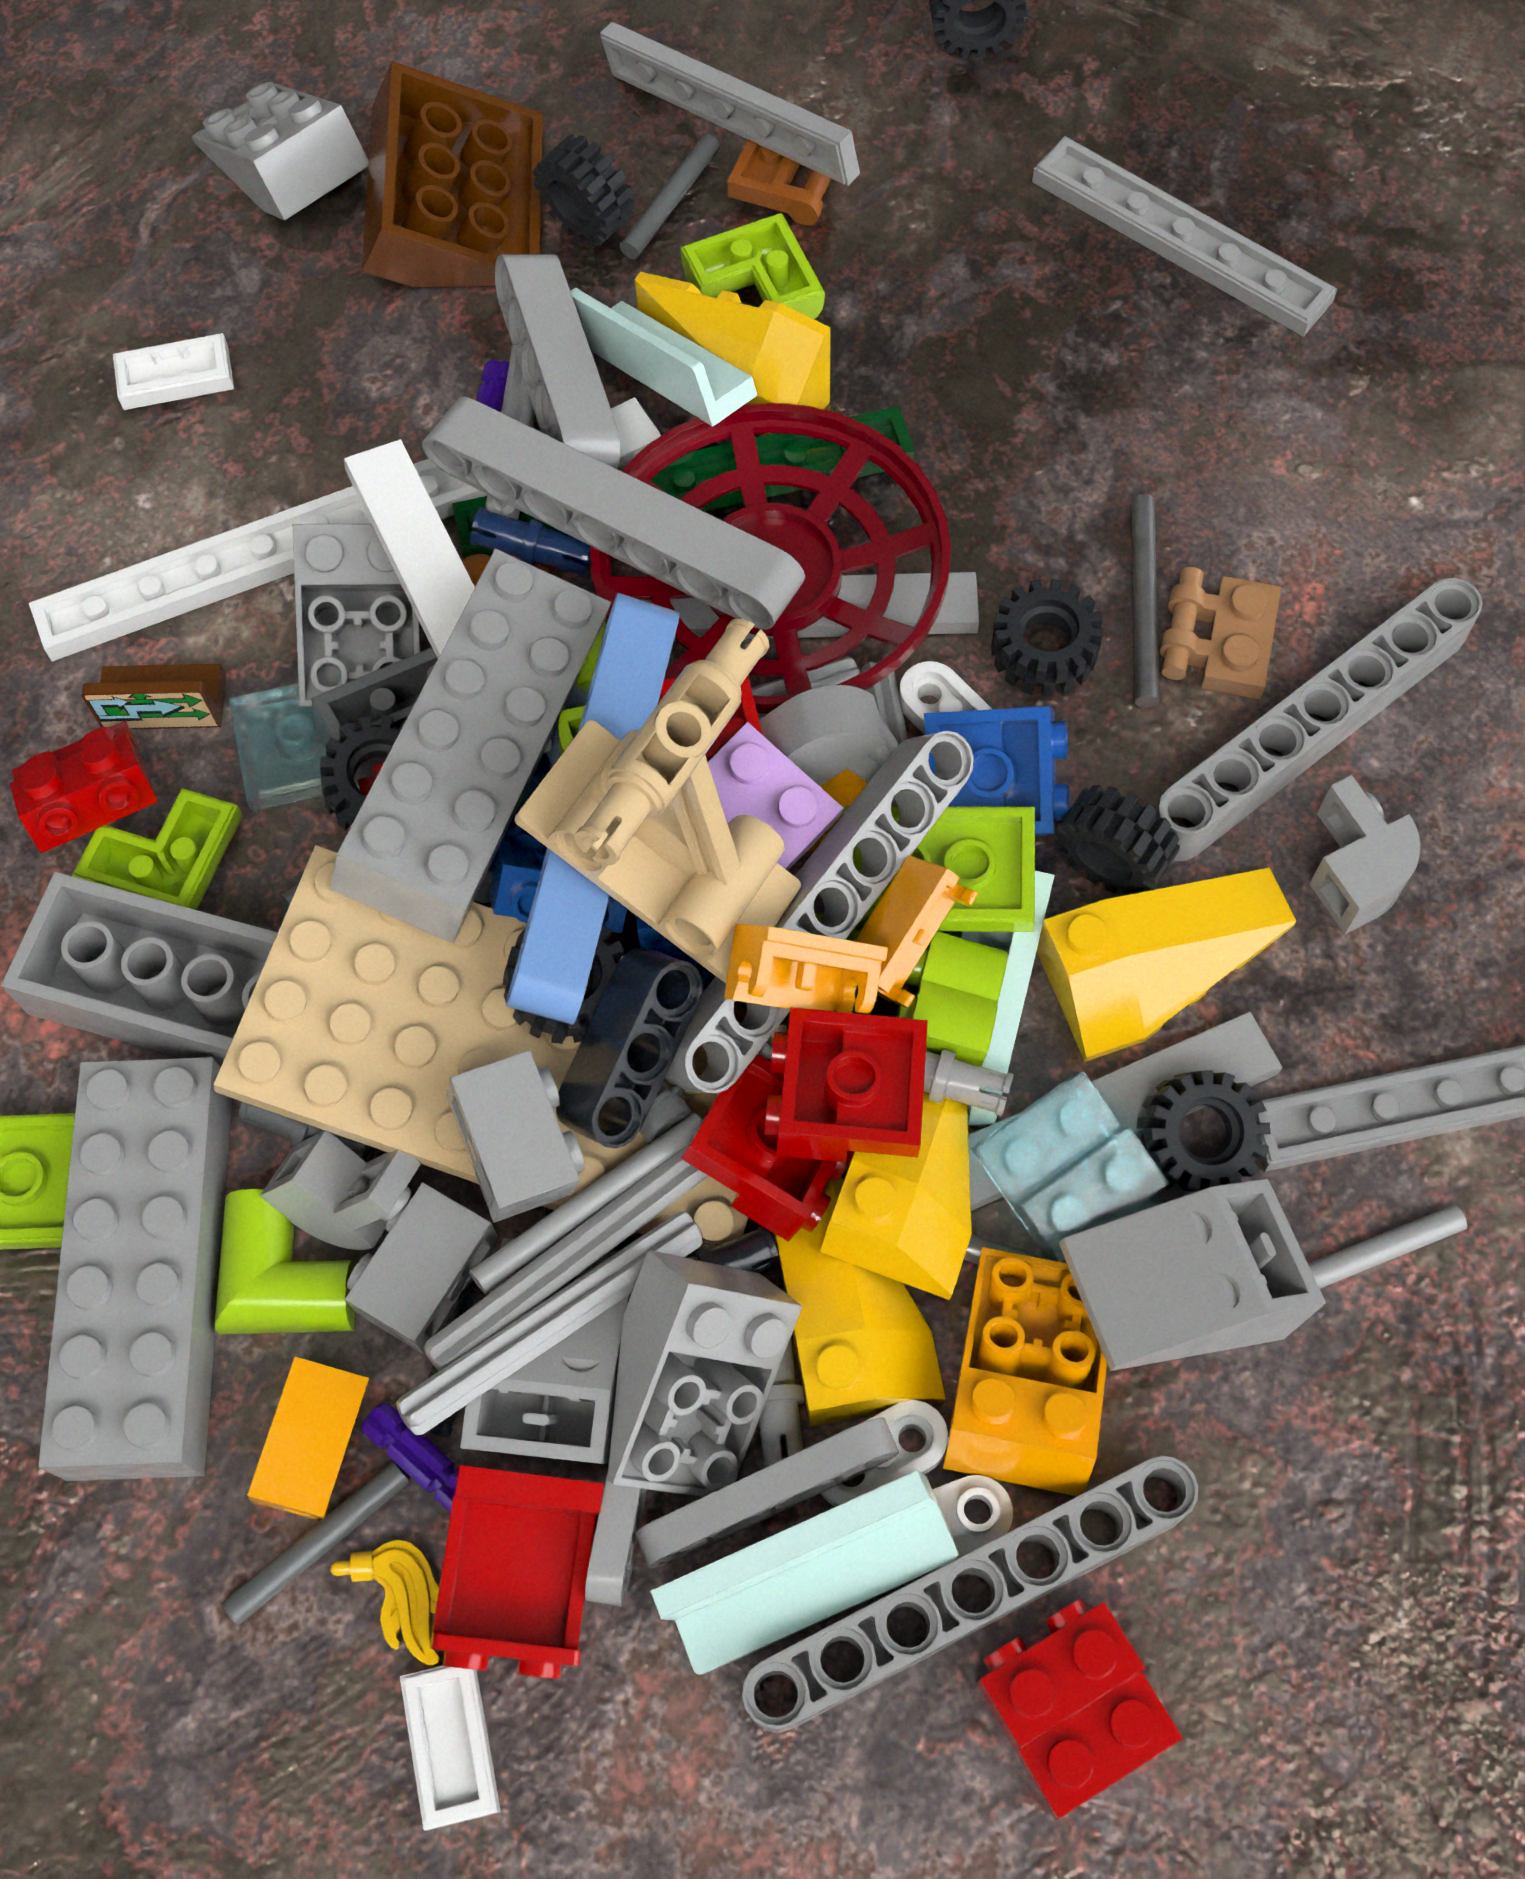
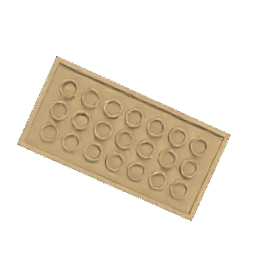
[214,845,788,1257]

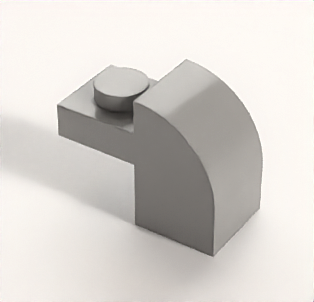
[759,685,898,786]
[1310,775,1421,935]
[260,1130,421,1250]

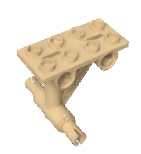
[515,619,801,984]

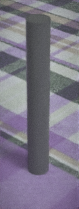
[620,133,720,259]
[221,1461,410,1626]

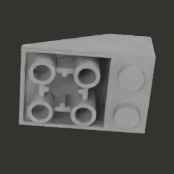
[191,82,369,220]
[292,524,420,707]
[1059,1179,1326,1371]
[460,1238,632,1464]
[607,1250,803,1497]

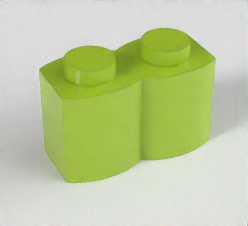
[896,931,1008,1067]

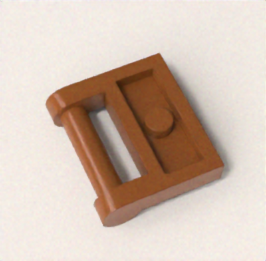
[727,123,855,226]

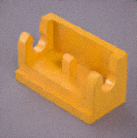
[854,855,978,1008]
[724,923,888,1014]
[247,1357,369,1520]

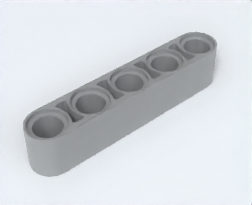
[495,254,620,469]

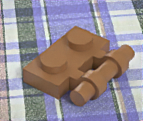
[1160,567,1282,700]

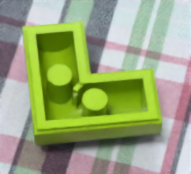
[680,213,825,319]
[72,788,243,910]
[215,1189,357,1335]

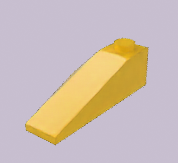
[634,272,831,436]
[1036,867,1296,1062]
[820,1092,972,1300]
[774,1177,946,1427]

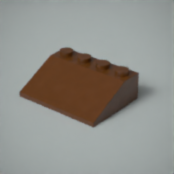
[362,61,543,287]

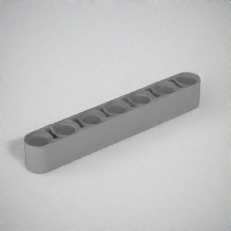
[422,397,805,630]
[1155,578,1483,861]
[664,731,974,1094]
[742,1456,1198,1733]

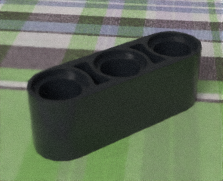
[556,947,703,1149]

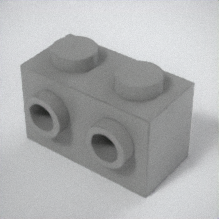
[446,1050,584,1223]
[345,1182,499,1355]

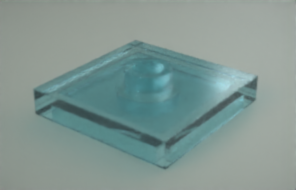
[229,674,360,811]

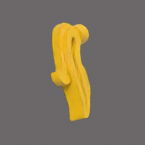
[330,1540,441,1667]

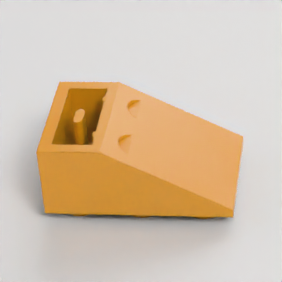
[943,1247,1107,1497]

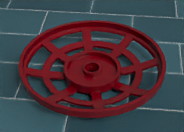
[590,403,951,714]

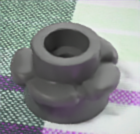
[639,1084,691,1144]

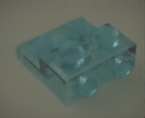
[971,1071,1169,1262]

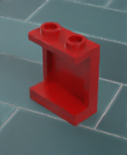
[429,1465,604,1679]

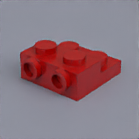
[9,720,158,853]
[764,1007,928,1162]
[681,1054,855,1242]
[976,1598,1184,1820]

